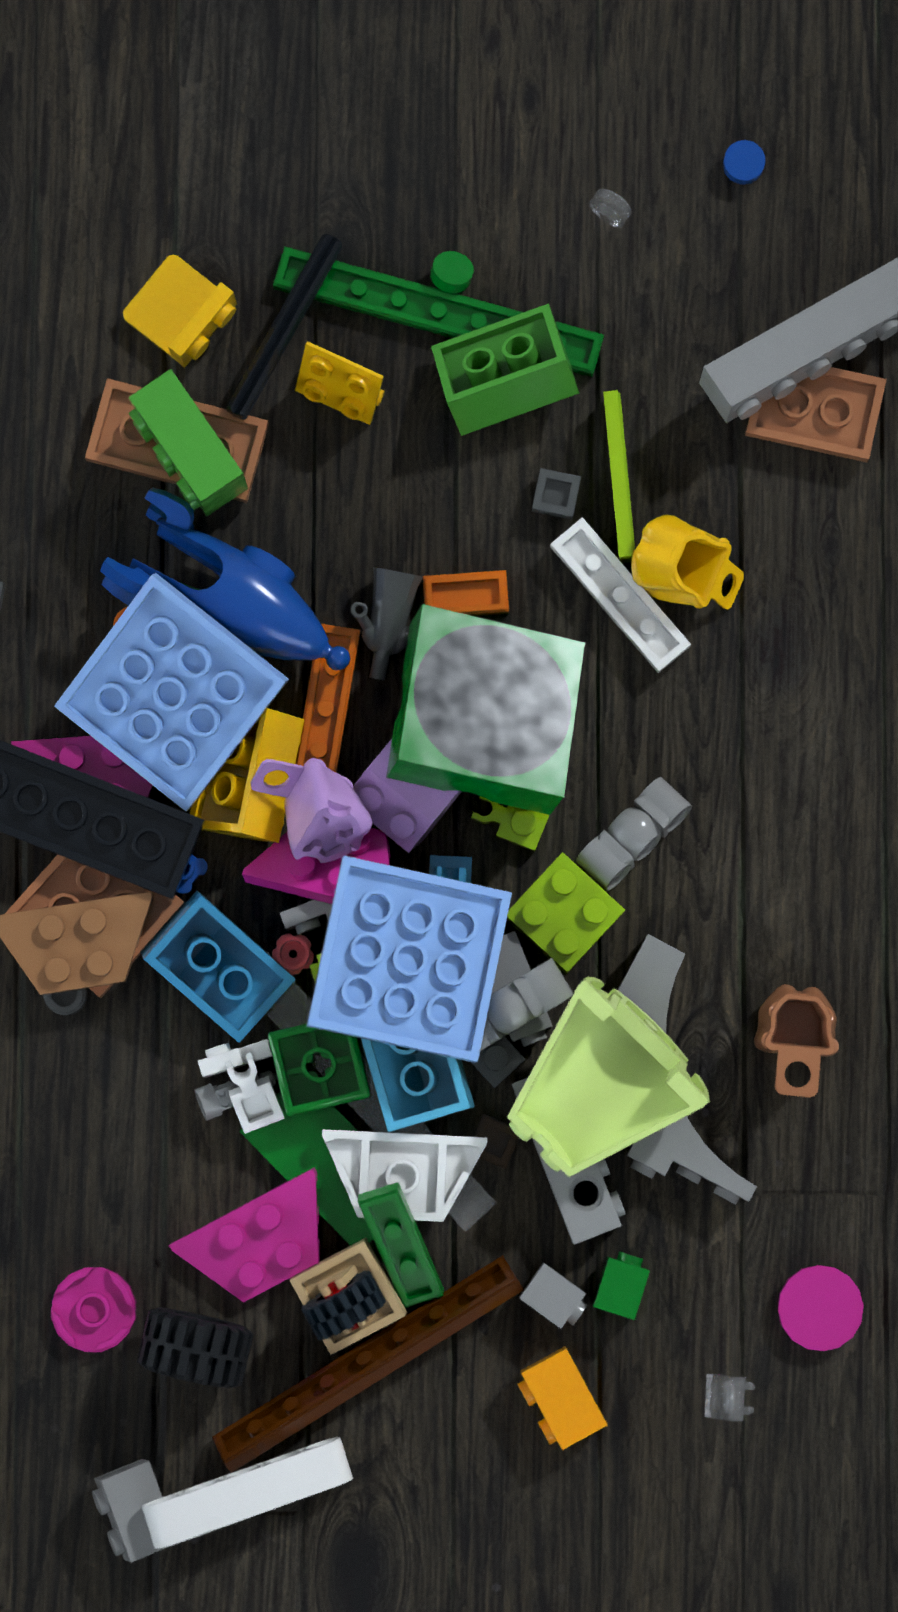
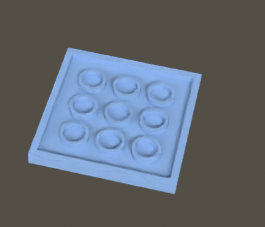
[54,573,289,812]
[306,855,512,1063]

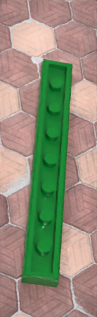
[273,246,604,377]

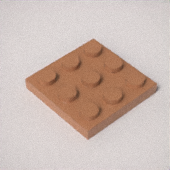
[5,855,185,998]

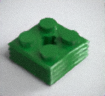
[268,1024,370,1116]

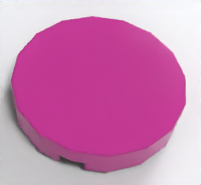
[778,1265,864,1351]
[51,1267,136,1352]

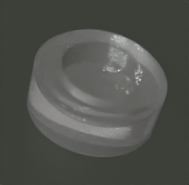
[589,189,632,227]

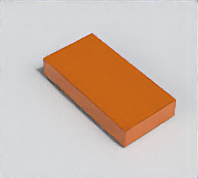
[423,570,509,616]

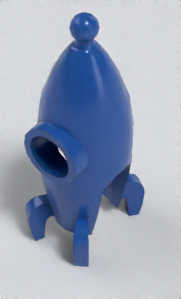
[100,487,350,671]

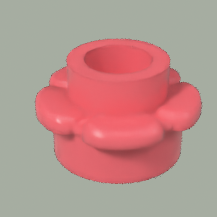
[272,933,314,975]

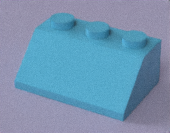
[361,1038,475,1132]

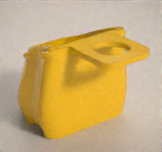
[631,515,744,610]

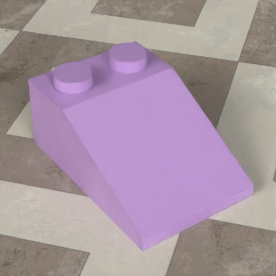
[353,739,462,853]

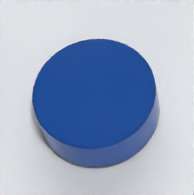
[723,140,765,185]

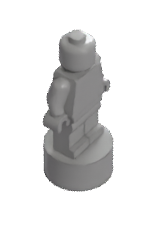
[194,1070,278,1121]

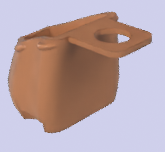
[754,984,839,1097]

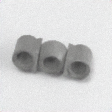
[576,777,692,891]
[480,958,574,1051]

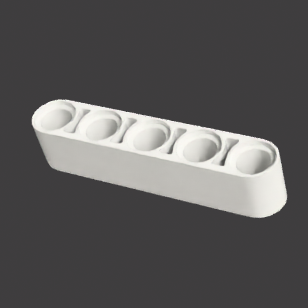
[142,1437,353,1549]

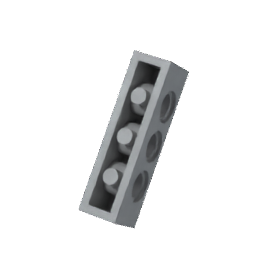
[511,1078,626,1244]

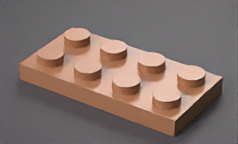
[85,378,269,503]

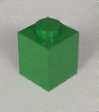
[592,1251,650,1320]

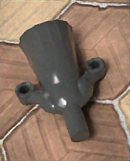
[350,567,423,681]

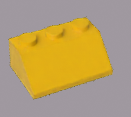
[190,708,304,843]

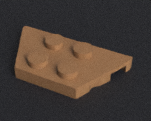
[0,891,153,995]

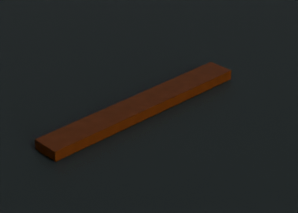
[212,1255,524,1473]

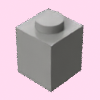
[519,1262,587,1328]

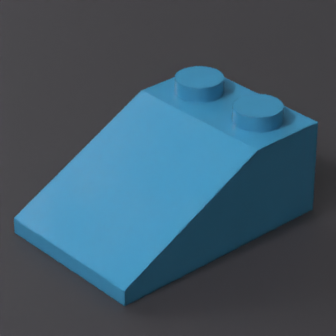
[141,891,296,1043]

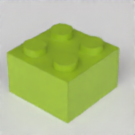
[507,852,625,975]

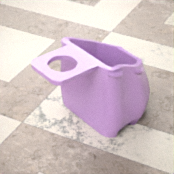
[250,758,372,863]

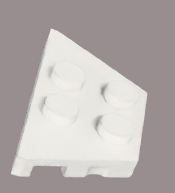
[322,1129,487,1222]

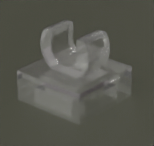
[704,1374,755,1421]

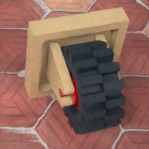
[289,1238,407,1355]

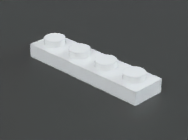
[550,517,691,673]

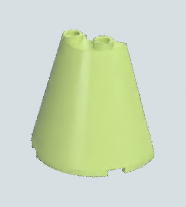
[507,977,710,1177]

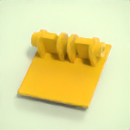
[295,341,385,425]

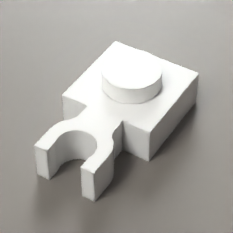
[198,1039,272,1078]
[225,1053,285,1134]

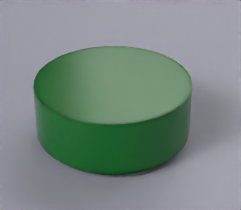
[430,251,474,293]

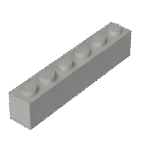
[699,257,898,423]

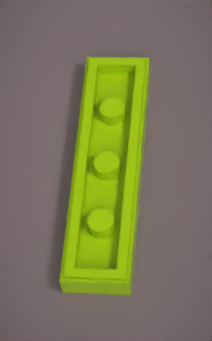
[603,390,635,563]

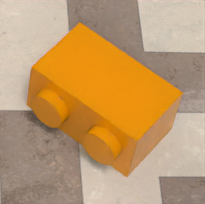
[518,1346,608,1450]

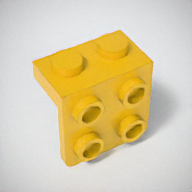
[123,255,237,368]

